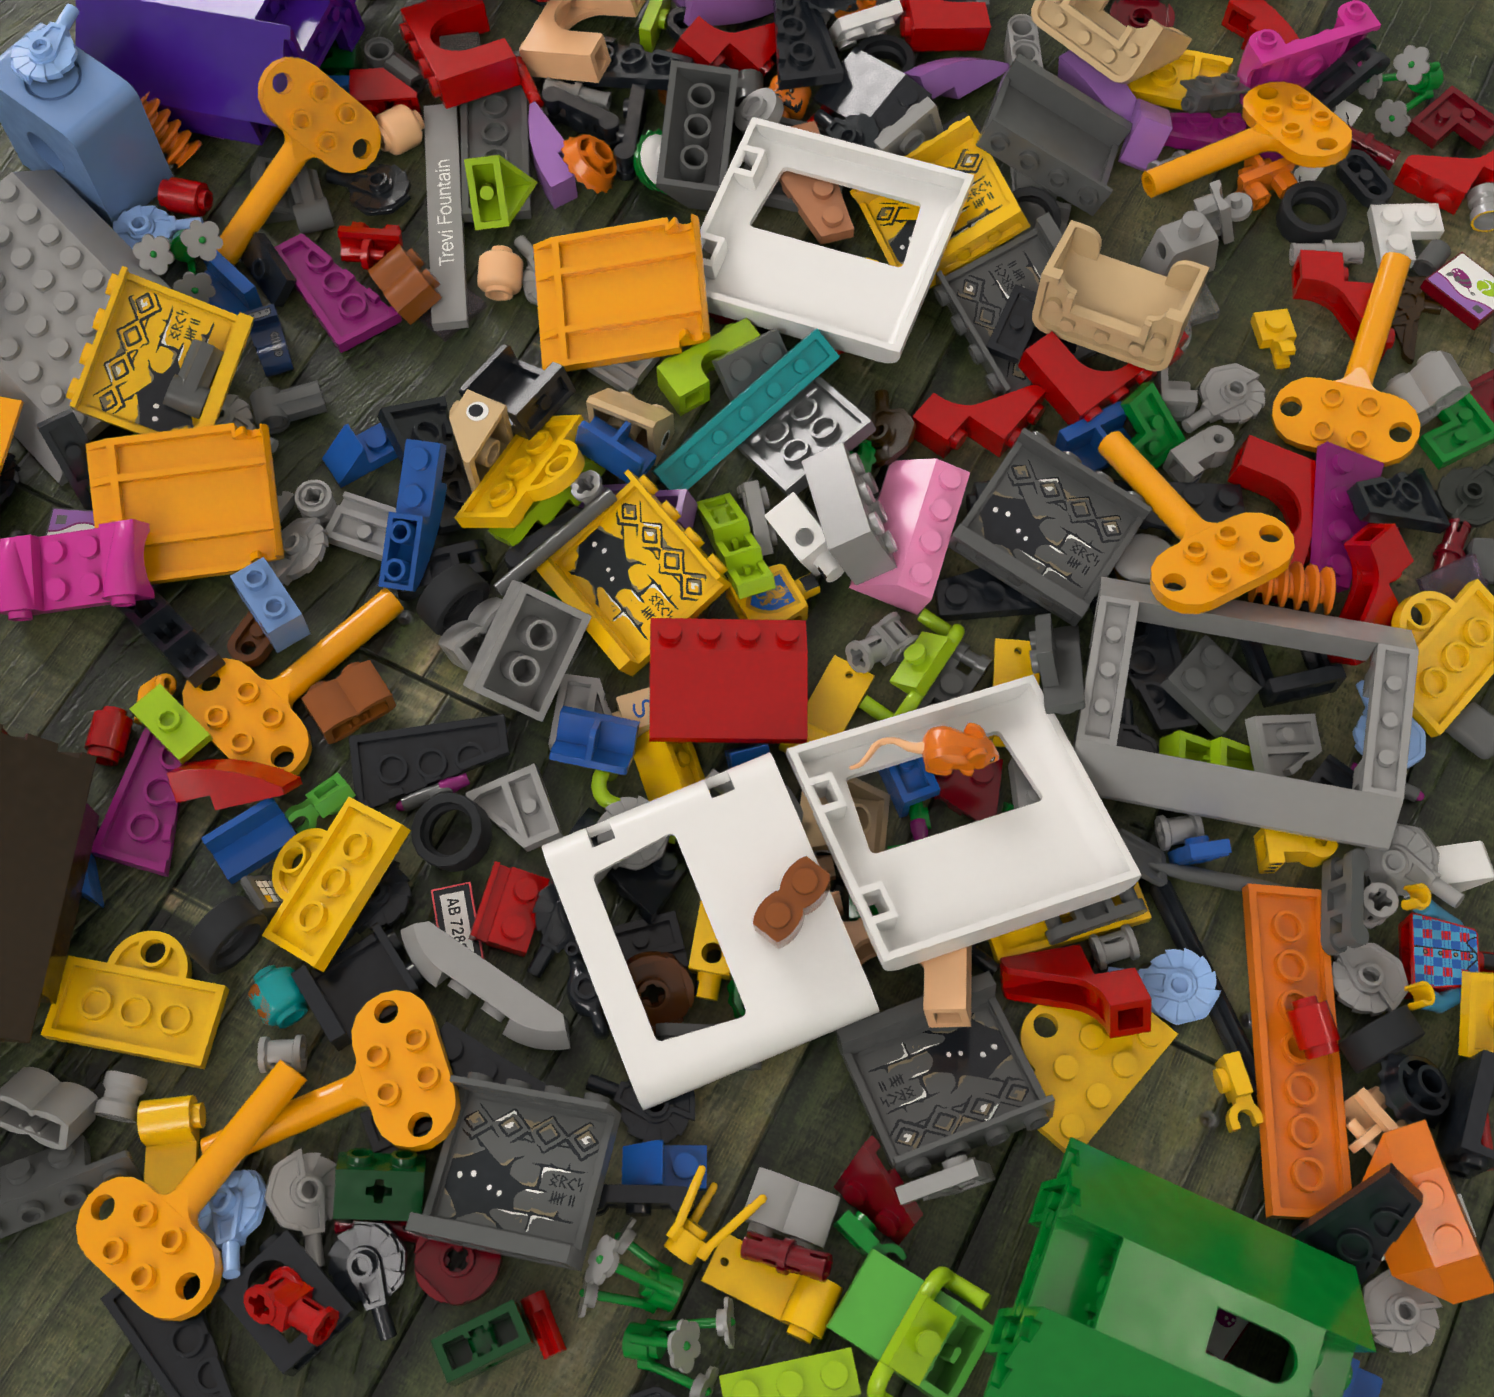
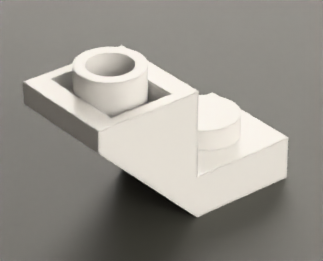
[1404,841,1494,900]

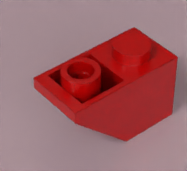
[350,68,422,118]

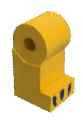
[1253,828,1338,874]

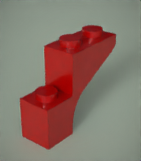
[672,16,776,77]
[1393,149,1494,215]
[1291,250,1395,362]
[912,385,1046,459]
[1327,523,1414,666]
[1000,944,1152,1039]

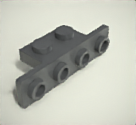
[1029,613,1086,714]
[0,1135,143,1238]

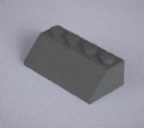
[656,60,739,211]

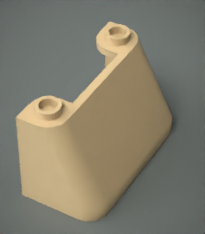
[1031,0,1192,84]
[1032,220,1210,371]

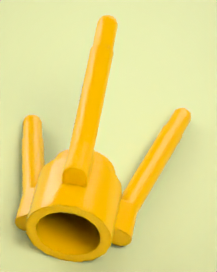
[664,1165,767,1265]

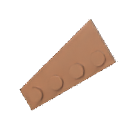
[779,121,854,245]

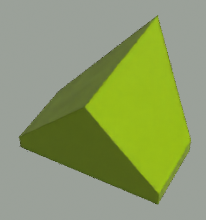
[464,155,538,230]

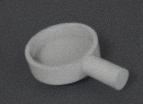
[733,88,784,134]

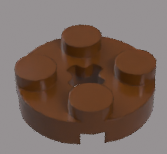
[626,951,694,1036]

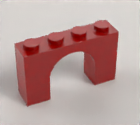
[399,0,521,109]
[900,0,991,51]
[1018,331,1189,426]
[1227,435,1316,604]

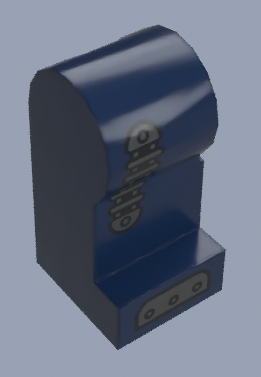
[243,303,294,378]

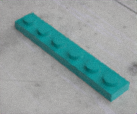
[652,329,840,490]

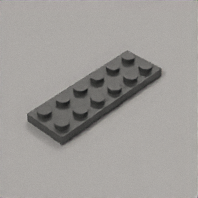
[460,51,532,223]

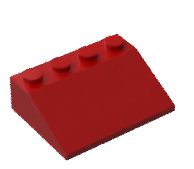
[649,618,808,744]

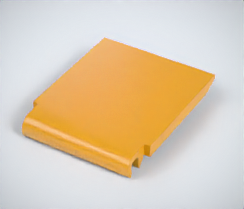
[533,214,711,372]
[86,423,284,585]

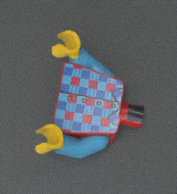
[1398,883,1494,1013]

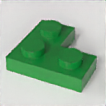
[1120,382,1186,469]
[1417,392,1494,470]

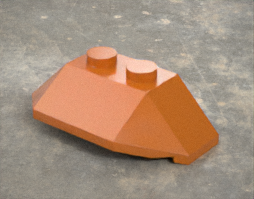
[1361,1119,1494,1304]

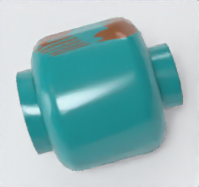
[248,965,308,1029]

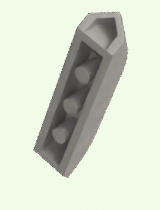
[400,921,571,1050]

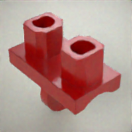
[337,222,403,270]

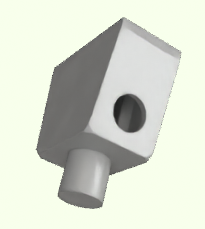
[1139,211,1219,277]

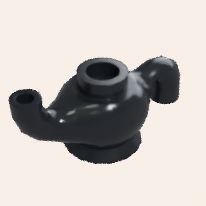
[565,942,611,1040]

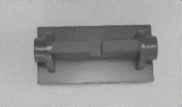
[1179,73,1251,114]

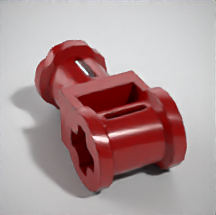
[244,1266,339,1347]

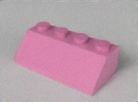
[849,458,970,615]

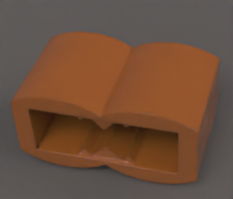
[368,244,442,325]
[302,660,396,744]
[753,856,831,949]

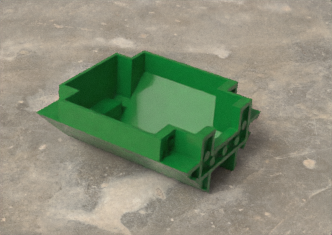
[983,1137,1376,1397]

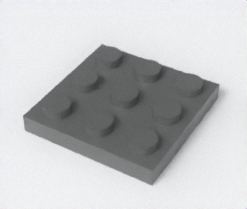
[736,376,876,496]

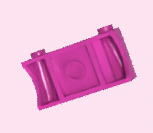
[1237,0,1381,105]
[0,519,155,621]

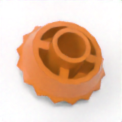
[561,135,617,193]

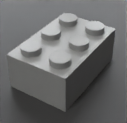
[802,442,898,585]
[463,580,592,722]

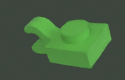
[284,772,356,833]

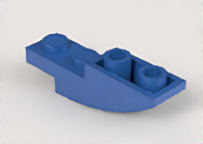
[378,439,447,592]

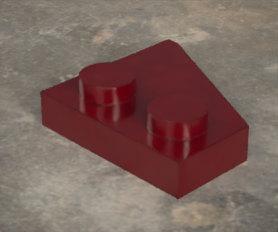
[933,759,1003,822]
[834,1135,924,1246]

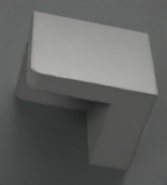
[1154,367,1198,421]

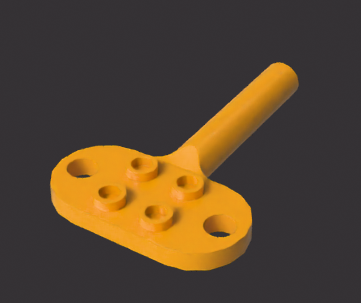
[216,57,381,266]
[1141,82,1352,198]
[1272,252,1420,467]
[1098,431,1295,614]
[182,588,404,775]
[200,990,461,1156]
[76,1059,307,1321]

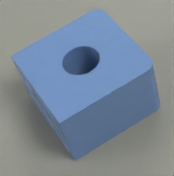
[0,23,173,228]

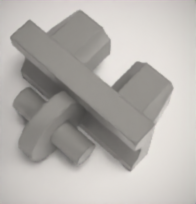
[1193,179,1253,245]

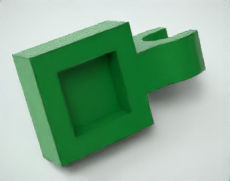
[832,1209,907,1262]

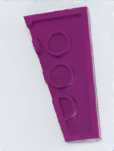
[1164,113,1283,162]
[274,233,402,353]
[1310,442,1384,593]
[91,727,187,877]

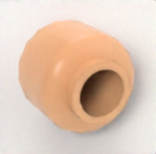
[375,104,425,155]
[477,245,524,301]

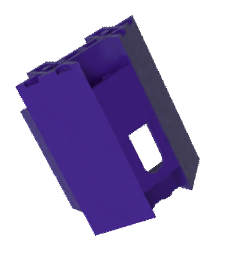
[75,0,365,146]

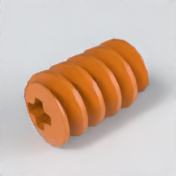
[140,92,202,168]
[1248,561,1336,615]

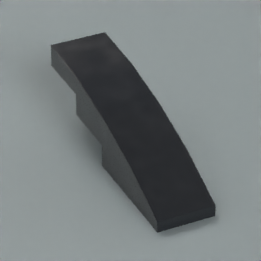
[116,589,226,688]

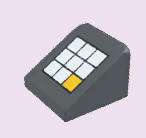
[240,875,283,923]

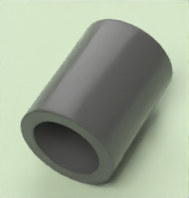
[1413,239,1451,278]

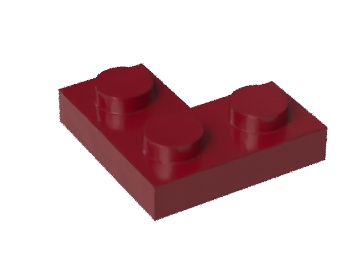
[1407,85,1494,150]

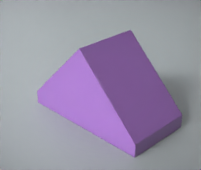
[1118,99,1173,171]

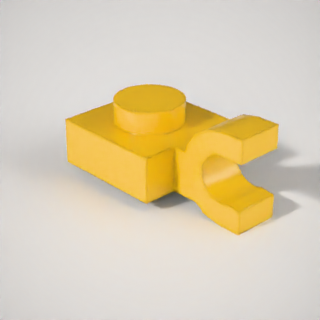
[1250,309,1297,370]
[1213,1051,1263,1133]

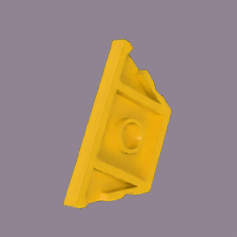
[1127,49,1233,110]

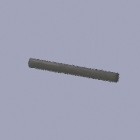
[493,489,617,597]

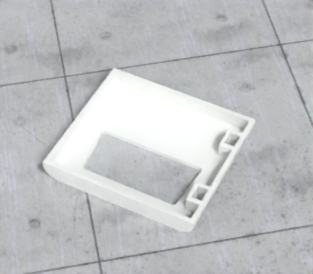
[700,117,974,363]
[786,675,1142,971]
[542,752,879,1110]

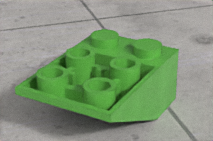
[826,1249,993,1397]

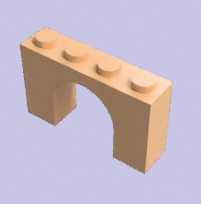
[519,0,646,83]
[843,918,972,1028]

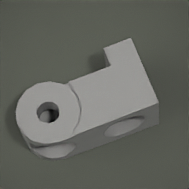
[1162,425,1235,483]

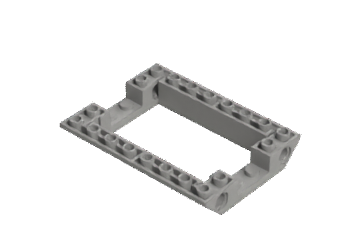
[1073,577,1419,851]

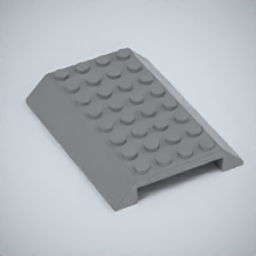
[0,170,171,486]

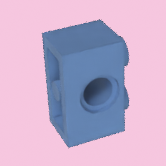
[230,557,311,653]

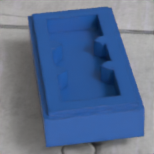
[1168,835,1232,865]

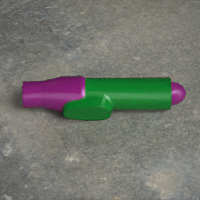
[909,801,931,841]

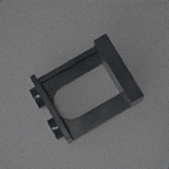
[1238,598,1347,708]
[217,1230,361,1377]

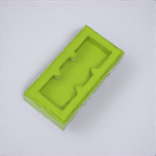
[639,0,671,53]
[129,684,213,765]

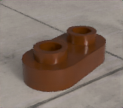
[227,611,274,668]

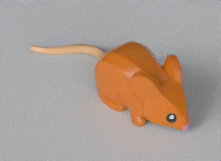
[849,723,999,776]

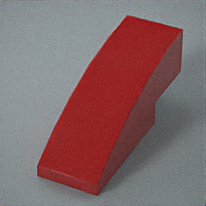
[1221,0,1300,50]
[166,759,302,810]

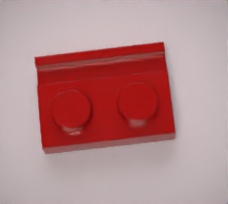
[468,861,550,957]

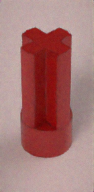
[520,1290,567,1360]

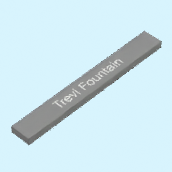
[424,104,469,331]

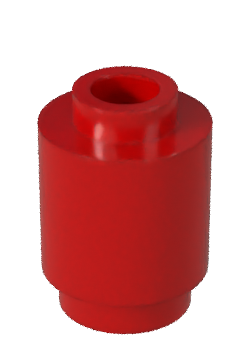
[157,177,213,217]
[84,706,133,766]
[1286,995,1341,1060]

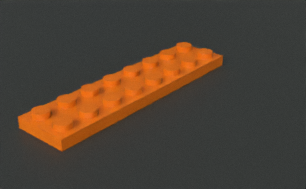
[1242,883,1352,1220]

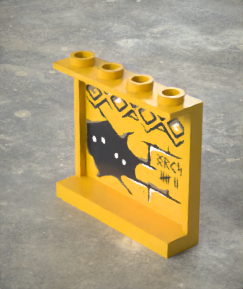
[850,116,1031,288]
[66,266,254,435]
[536,470,732,677]

